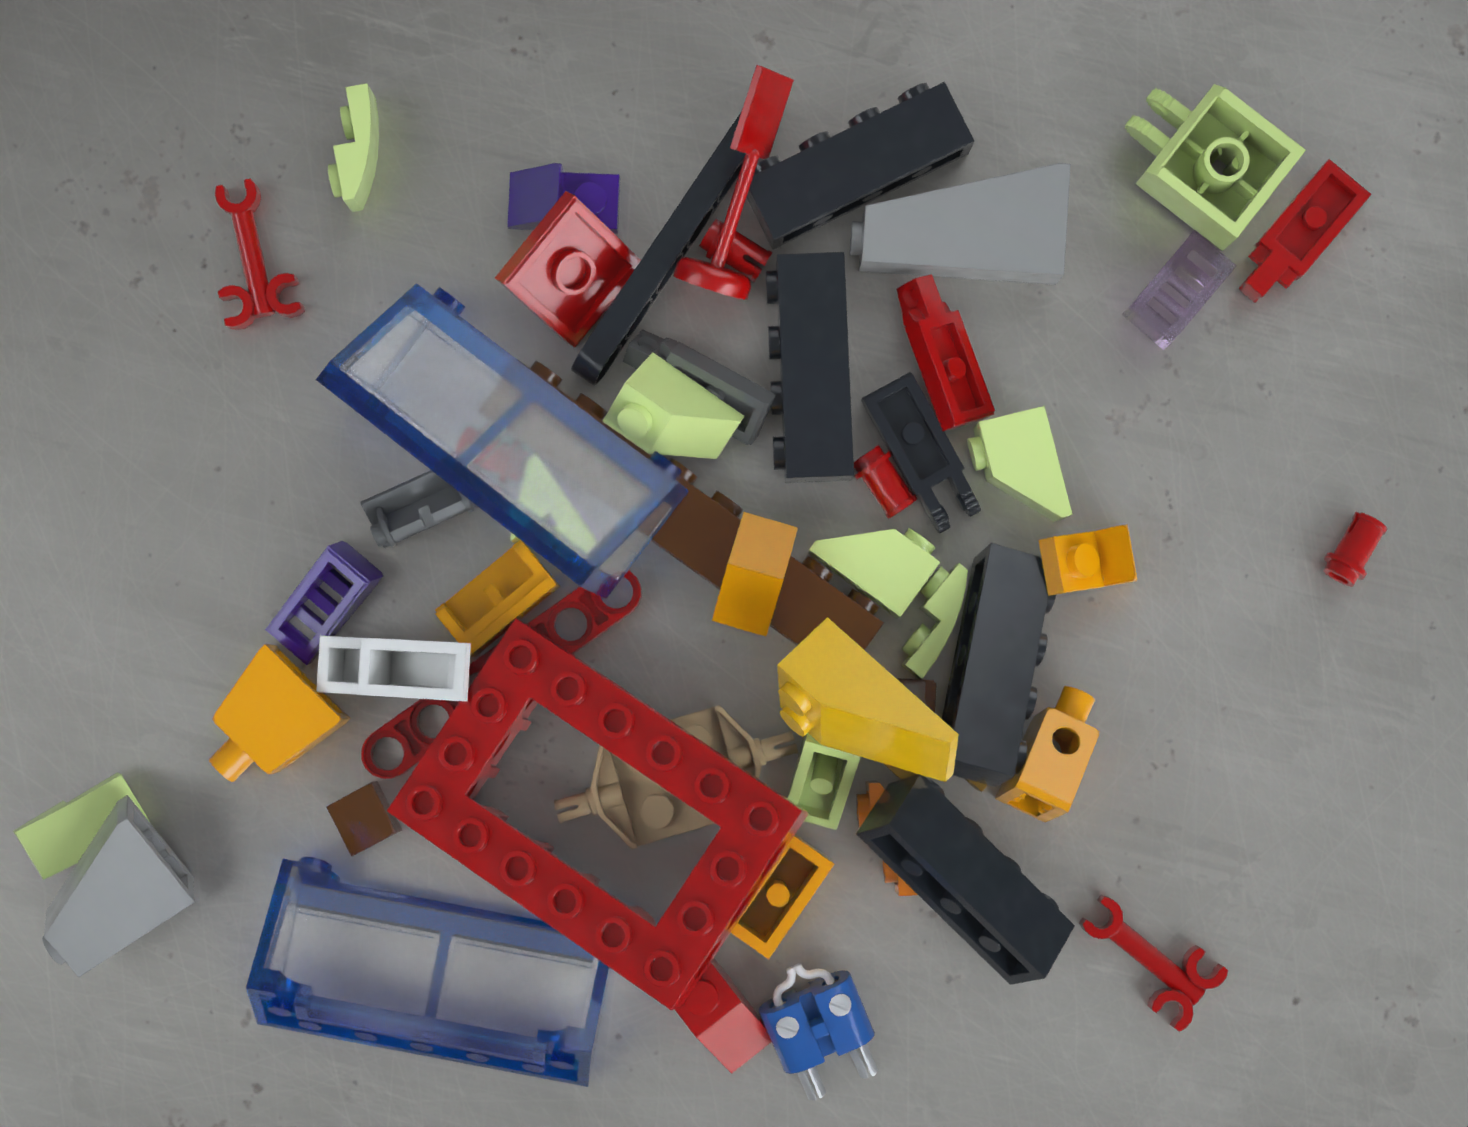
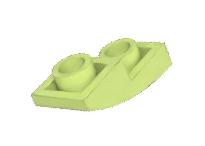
[328,83,379,212]
[901,563,968,679]
[13,773,150,880]

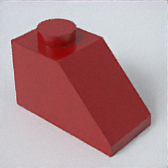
[675,958,771,1074]

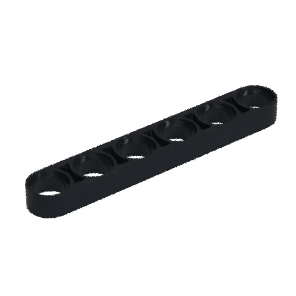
[571,112,746,386]

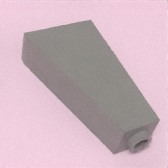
[850,163,1071,285]

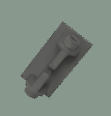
[360,456,485,548]

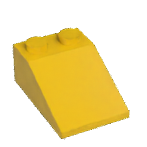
[777,617,959,782]

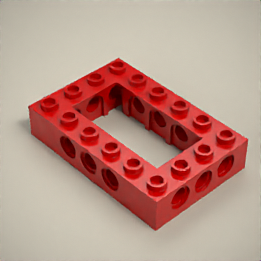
[387,618,809,1010]

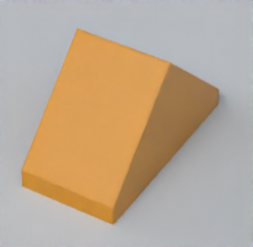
[712,512,798,637]

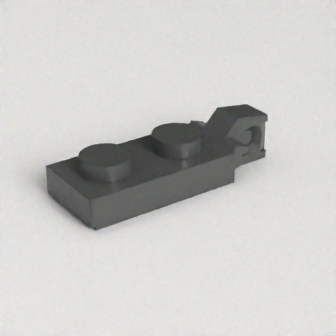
[623,329,776,445]

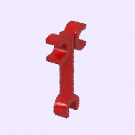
[215,178,305,330]
[1079,895,1228,1032]

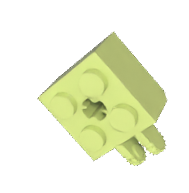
[1125,84,1306,251]

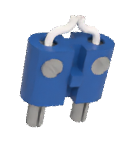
[759,963,878,1101]

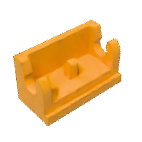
[435,539,561,657]

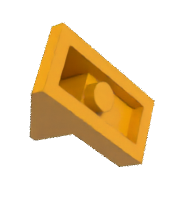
[1038,524,1138,596]

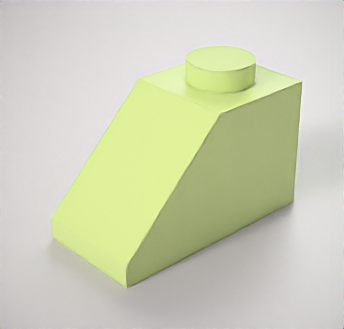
[602,352,744,459]
[968,406,1073,522]
[808,528,940,619]
[787,733,861,830]

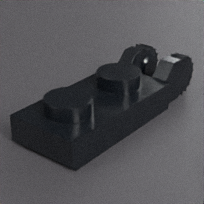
[861,372,981,533]

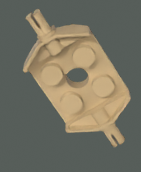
[554,705,798,849]

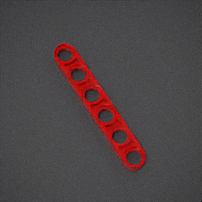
[361,567,642,779]

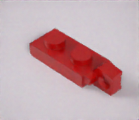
[1238,159,1371,303]
[896,274,995,432]

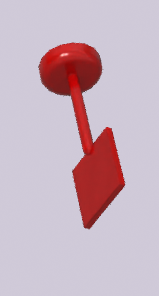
[673,64,794,300]

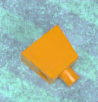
[209,644,351,782]
[995,686,1100,823]

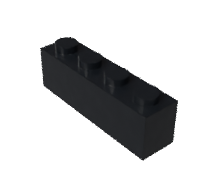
[746,81,974,250]
[766,252,854,483]
[942,543,1056,787]
[856,774,1075,985]

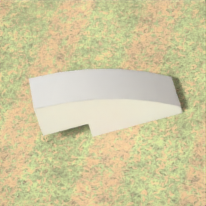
[316,636,471,701]

